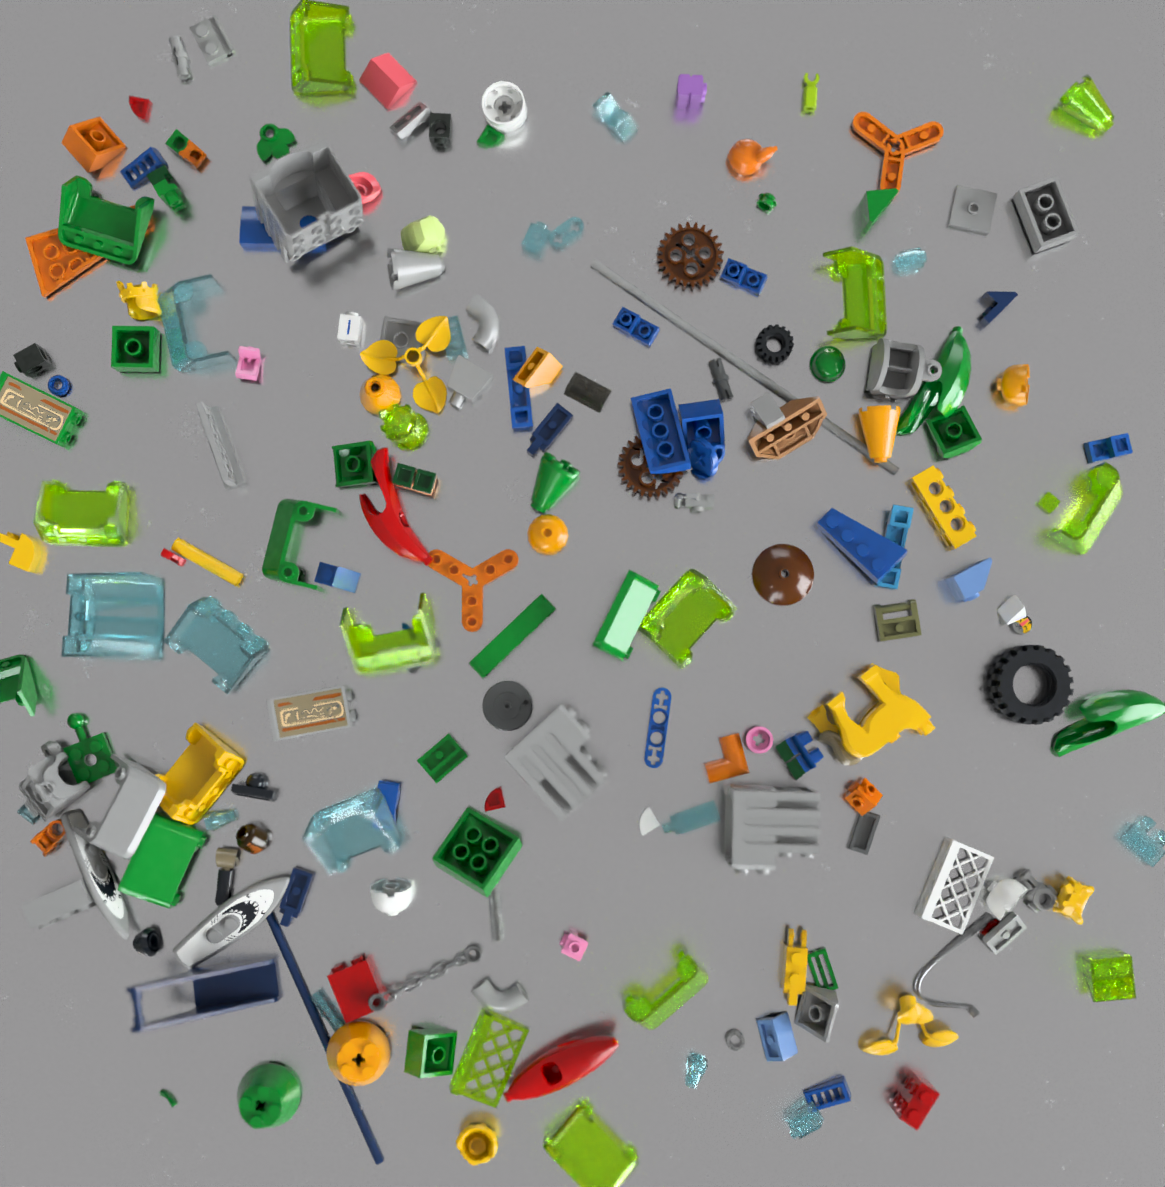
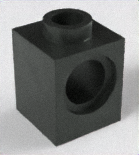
[429,113,452,147]
[13,343,51,377]

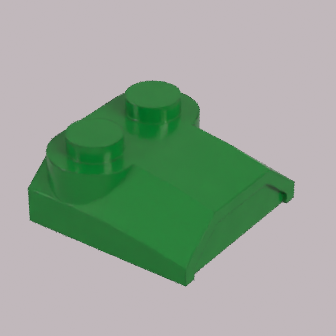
[926,405,982,458]
[332,440,377,488]

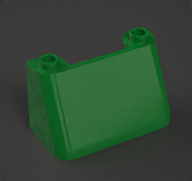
[118,811,207,909]

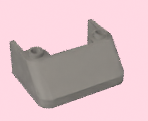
[73,754,166,859]

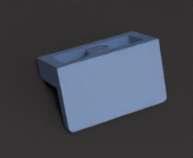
[757,1012,798,1062]

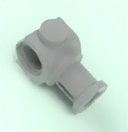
[1015,869,1058,913]

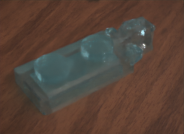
[662,800,721,835]

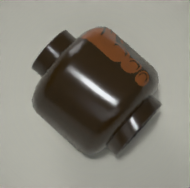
[236,823,268,854]

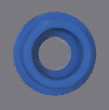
[48,375,69,396]

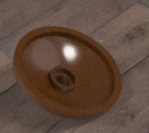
[752,544,814,606]

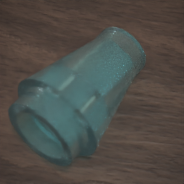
[203,809,236,831]
[685,1054,708,1088]

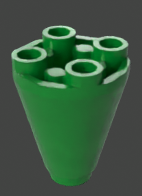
[530,452,580,513]

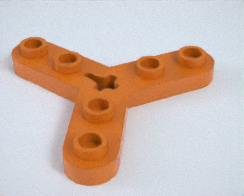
[852,112,944,194]
[428,549,519,632]

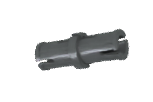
[709,358,734,401]

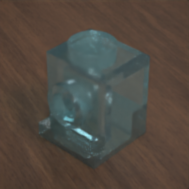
[521,221,550,257]

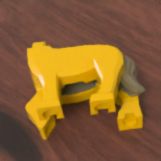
[805,663,935,766]

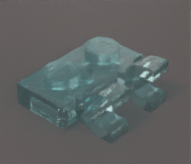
[1119,816,1165,868]

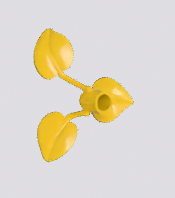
[360,316,451,413]
[860,995,959,1055]

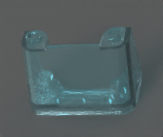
[302,788,402,875]

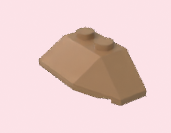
[747,396,827,459]

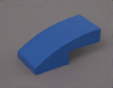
[1084,433,1133,463]

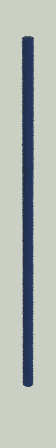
[266,912,384,1165]

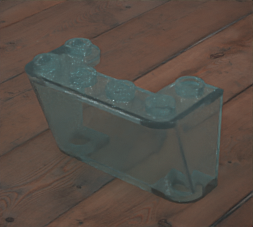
[163,596,268,694]

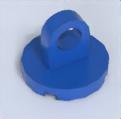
[686,438,725,479]

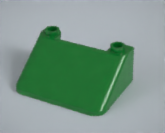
[58,175,155,265]

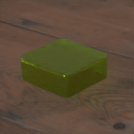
[1037,492,1061,514]

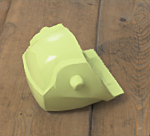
[401,215,445,254]

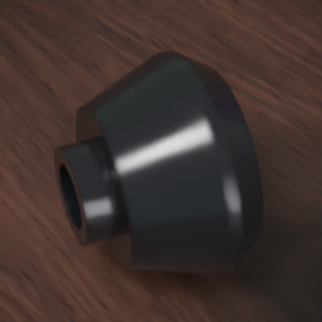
[133,927,161,957]

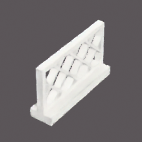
[914,837,994,935]

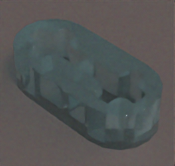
[549,217,584,250]

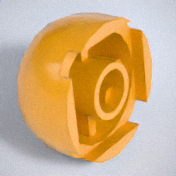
[997,364,1030,405]
[527,514,568,556]

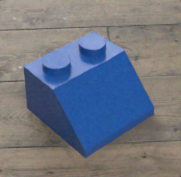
[678,399,725,447]

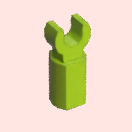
[802,73,819,111]

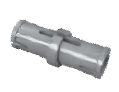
[169,35,191,80]

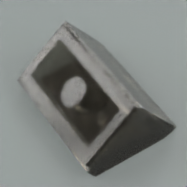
[564,372,612,412]

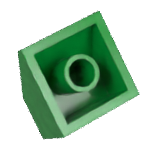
[404,1028,457,1078]

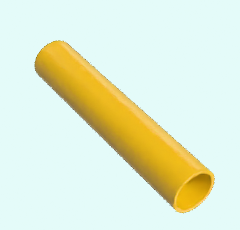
[171,537,243,586]

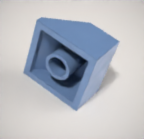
[944,557,992,602]

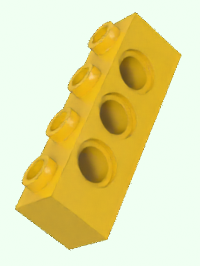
[908,465,976,550]

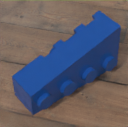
[817,508,908,584]

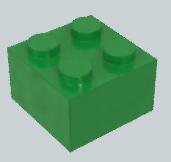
[111,326,160,372]

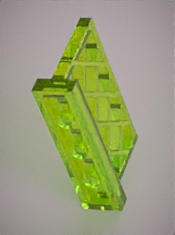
[449,1009,529,1108]

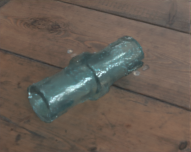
[310,989,345,1032]

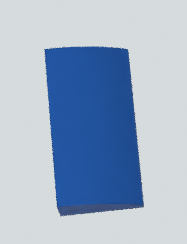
[239,206,324,248]
[631,388,691,474]

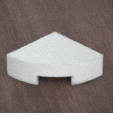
[639,807,660,836]

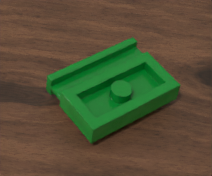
[417,733,468,784]

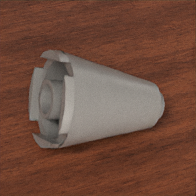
[387,248,445,290]

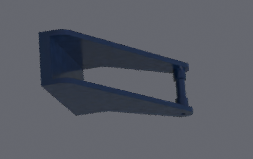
[126,956,281,1033]

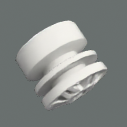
[482,81,527,133]

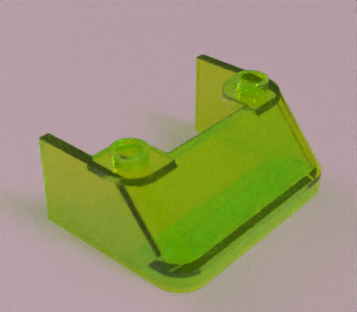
[823,246,887,339]
[340,592,436,676]

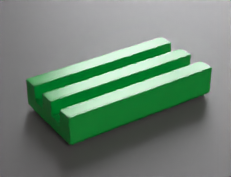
[807,947,838,990]

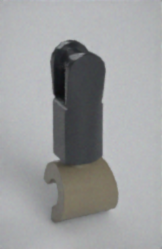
[215,848,238,907]

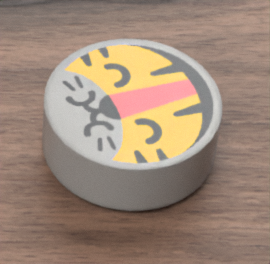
[1011,614,1033,635]

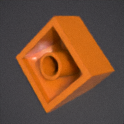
[61,116,126,173]

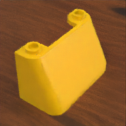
[155,722,244,825]

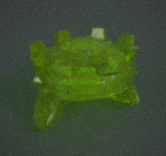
[379,403,428,450]

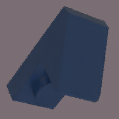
[979,291,1018,328]

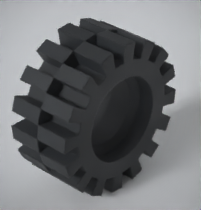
[755,324,794,364]

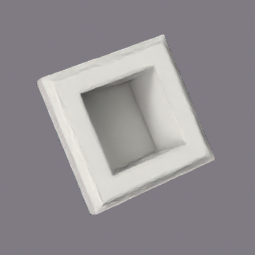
[997,595,1026,625]

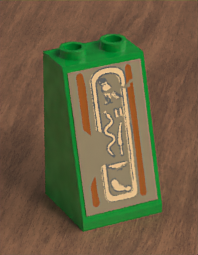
[0,371,82,447]

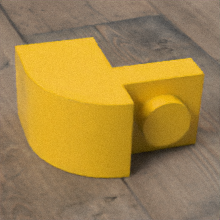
[0,531,41,573]

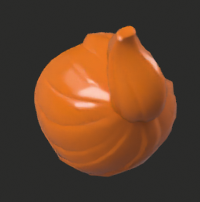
[727,139,778,176]

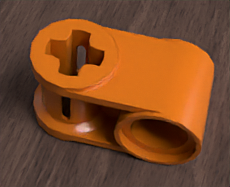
[30,818,67,857]

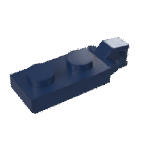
[527,403,573,457]
[279,867,314,927]

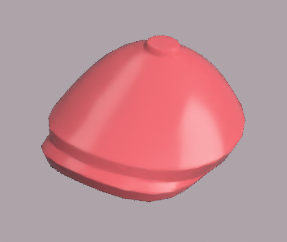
[348,172,381,204]

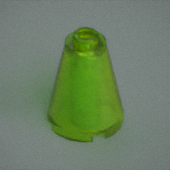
[1057,74,1114,132]

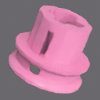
[745,726,773,754]

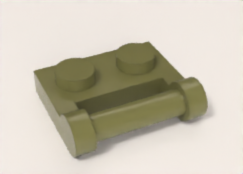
[873,599,922,642]

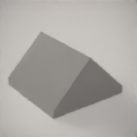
[795,984,839,1043]

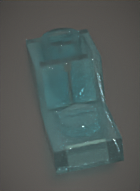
[592,92,638,142]

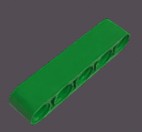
[469,594,556,679]

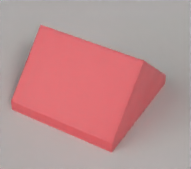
[359,53,417,110]

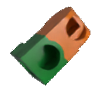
[165,129,207,169]

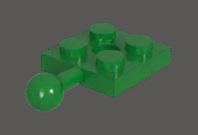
[63,713,118,784]

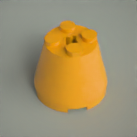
[327,1020,390,1086]

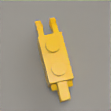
[781,928,808,1006]

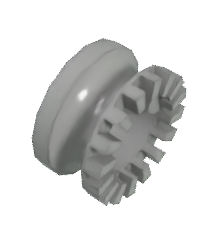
[725,1030,745,1051]

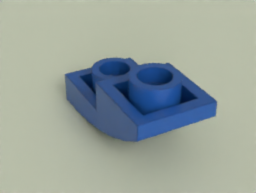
[720,258,768,296]
[612,307,660,347]

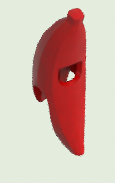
[359,447,433,566]
[503,1035,619,1103]

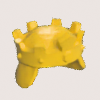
[116,281,162,320]
[1053,876,1094,925]
[456,1123,498,1166]

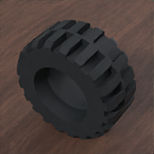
[988,645,1074,725]

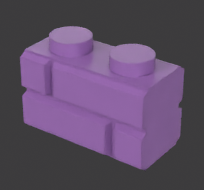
[675,74,707,110]

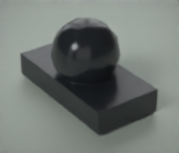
[231,773,276,802]

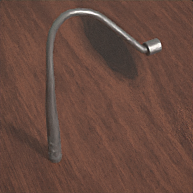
[916,912,994,1018]

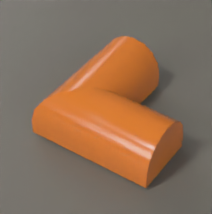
[704,733,750,784]

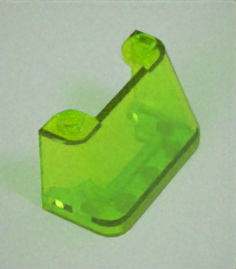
[290,0,354,92]
[1047,462,1124,555]
[33,480,128,546]
[638,569,738,670]
[622,946,709,1030]
[543,1101,639,1187]

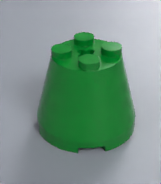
[237,1062,301,1129]

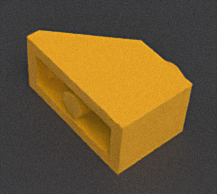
[513,347,563,388]

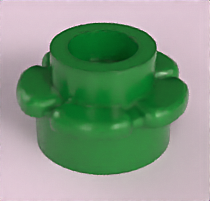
[757,193,777,212]

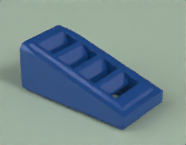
[120,147,168,189]
[804,1076,852,1112]

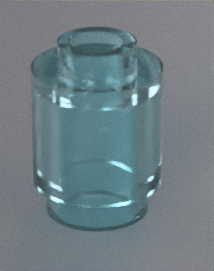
[895,247,927,272]

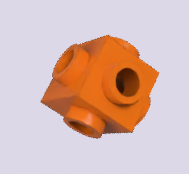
[845,778,883,816]

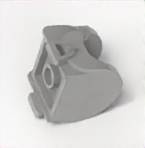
[866,338,942,401]
[19,741,91,822]

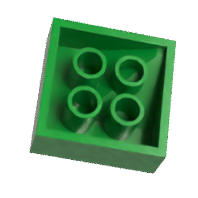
[432,807,522,898]

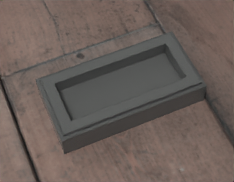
[847,812,880,855]

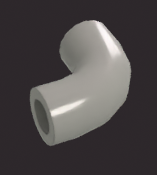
[466,294,499,351]
[471,978,529,1013]

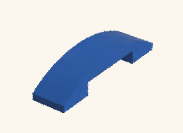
[505,346,533,429]

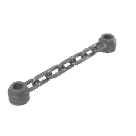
[368,946,482,1012]

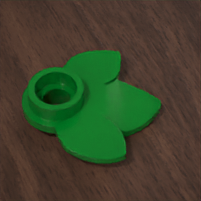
[257,124,296,161]

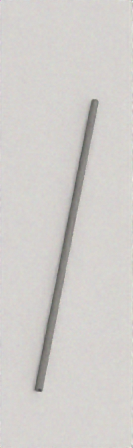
[591,259,900,475]

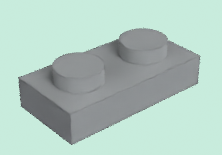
[389,101,432,140]
[982,911,1027,955]

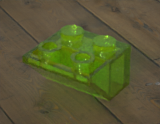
[1082,952,1136,1002]

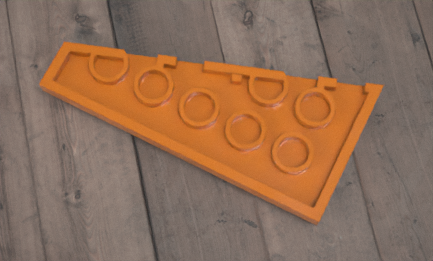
[25,205,151,298]

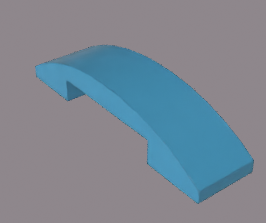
[877,504,914,589]

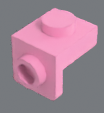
[235,346,262,381]
[559,930,588,961]

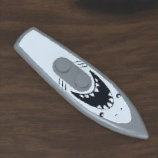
[60,810,129,940]
[172,876,290,969]

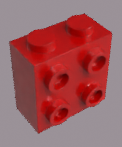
[892,1073,940,1131]

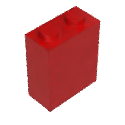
[327,956,387,1023]

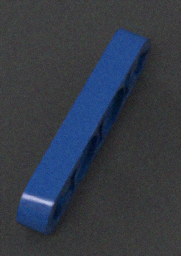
[644,688,671,768]

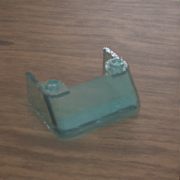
[158,274,236,372]

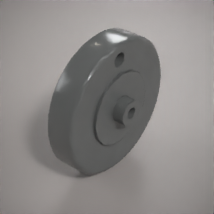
[482,681,533,731]

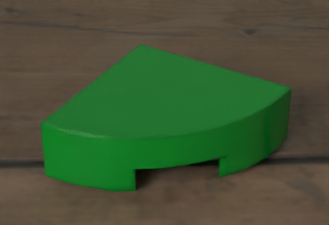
[476,124,505,147]

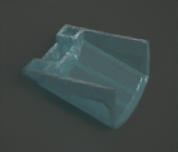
[61,572,165,660]

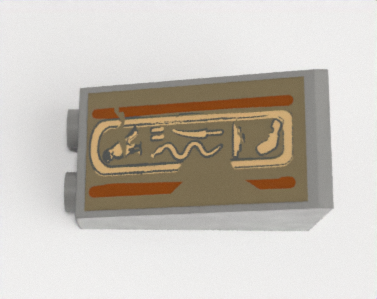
[266,685,356,741]

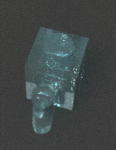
[788,1101,824,1139]

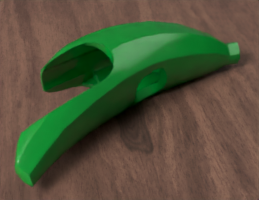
[896,326,971,435]
[1053,690,1165,757]

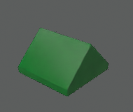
[860,188,899,233]

